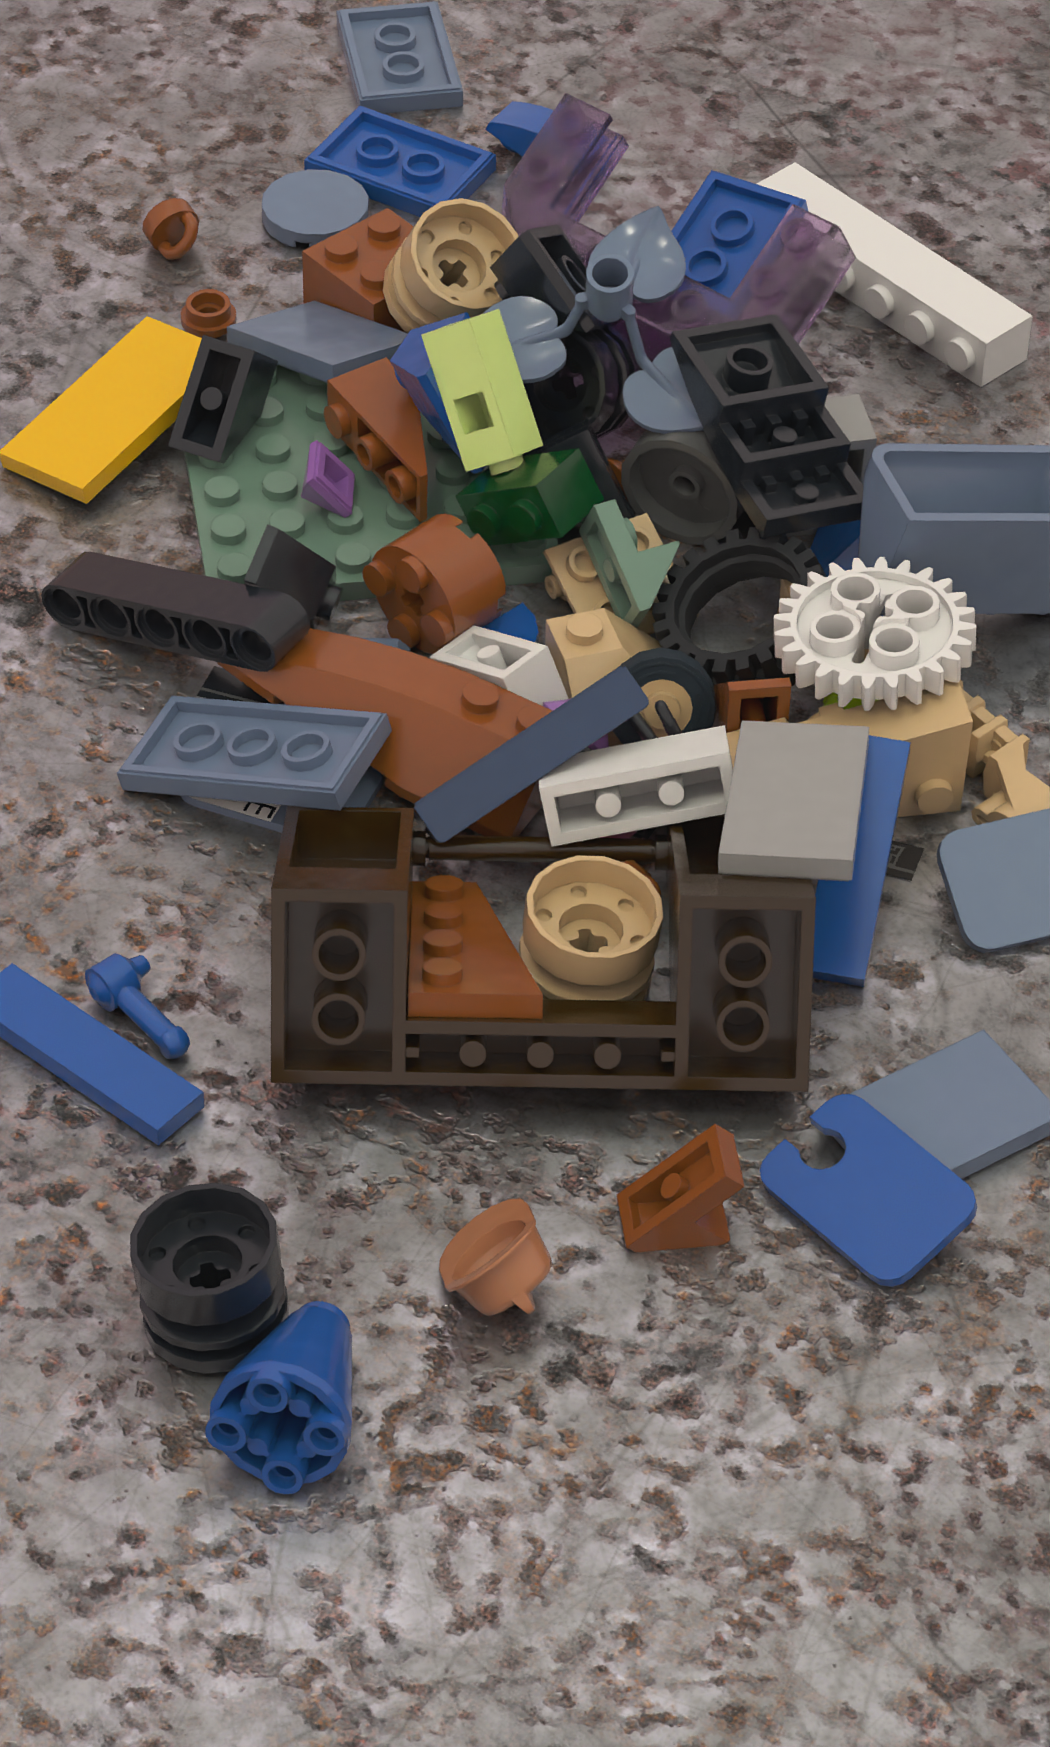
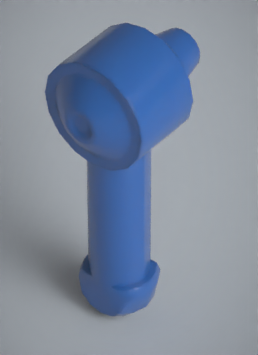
[85,953,190,1059]

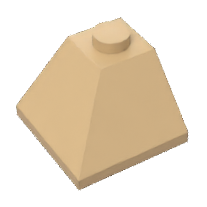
[545,608,661,747]

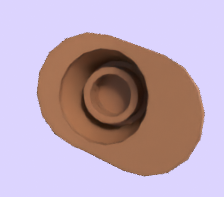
[439,1198,552,1316]

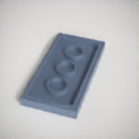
[117,696,392,811]

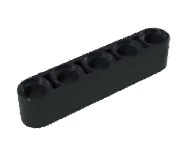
[41,552,310,672]

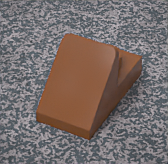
[617,1124,745,1253]

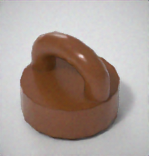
[142,198,199,260]

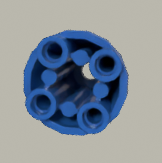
[205,1301,352,1494]

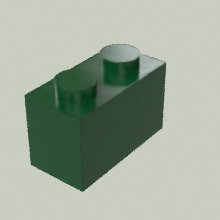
[455,448,604,546]

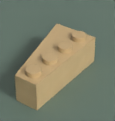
[726,680,973,817]

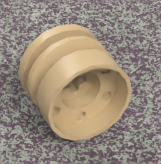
[383,198,518,333]
[519,855,663,1001]

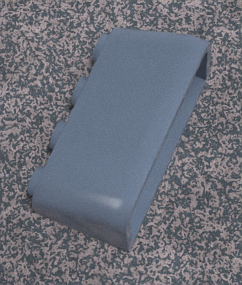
[858,443,1050,616]

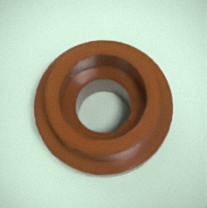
[181,289,237,339]

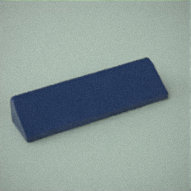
[414,666,649,844]

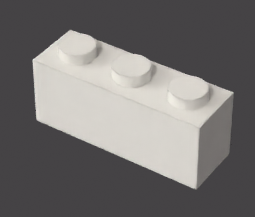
[539,725,733,847]

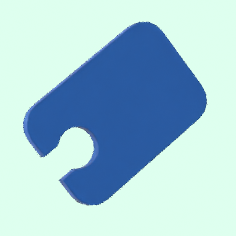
[760,1094,977,1287]

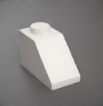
[429,625,568,706]

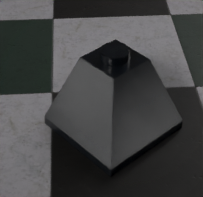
[490,224,623,333]

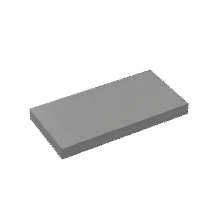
[718,720,869,881]

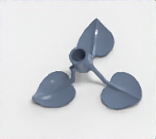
[483,206,704,434]

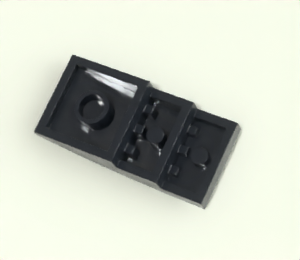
[670,314,863,538]

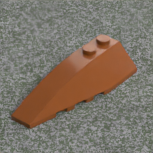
[217,628,553,836]

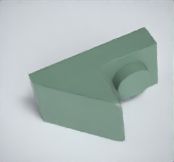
[579,499,680,628]

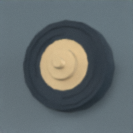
[612,648,717,744]

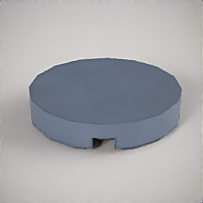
[262,169,369,247]

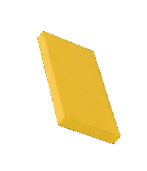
[0,316,202,504]

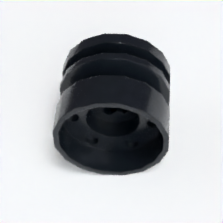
[524,325,640,440]
[130,1183,289,1374]

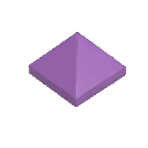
[301,440,355,518]

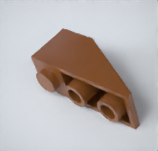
[324,357,428,522]

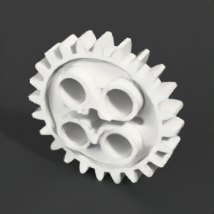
[773,557,977,711]

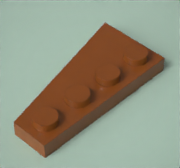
[408,875,543,1019]

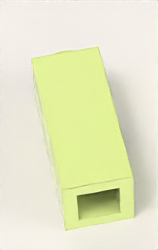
[421,309,543,475]

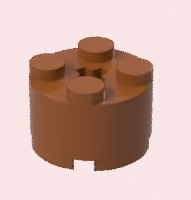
[363,514,506,654]

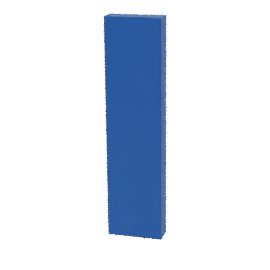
[813,735,910,987]
[0,963,204,1146]

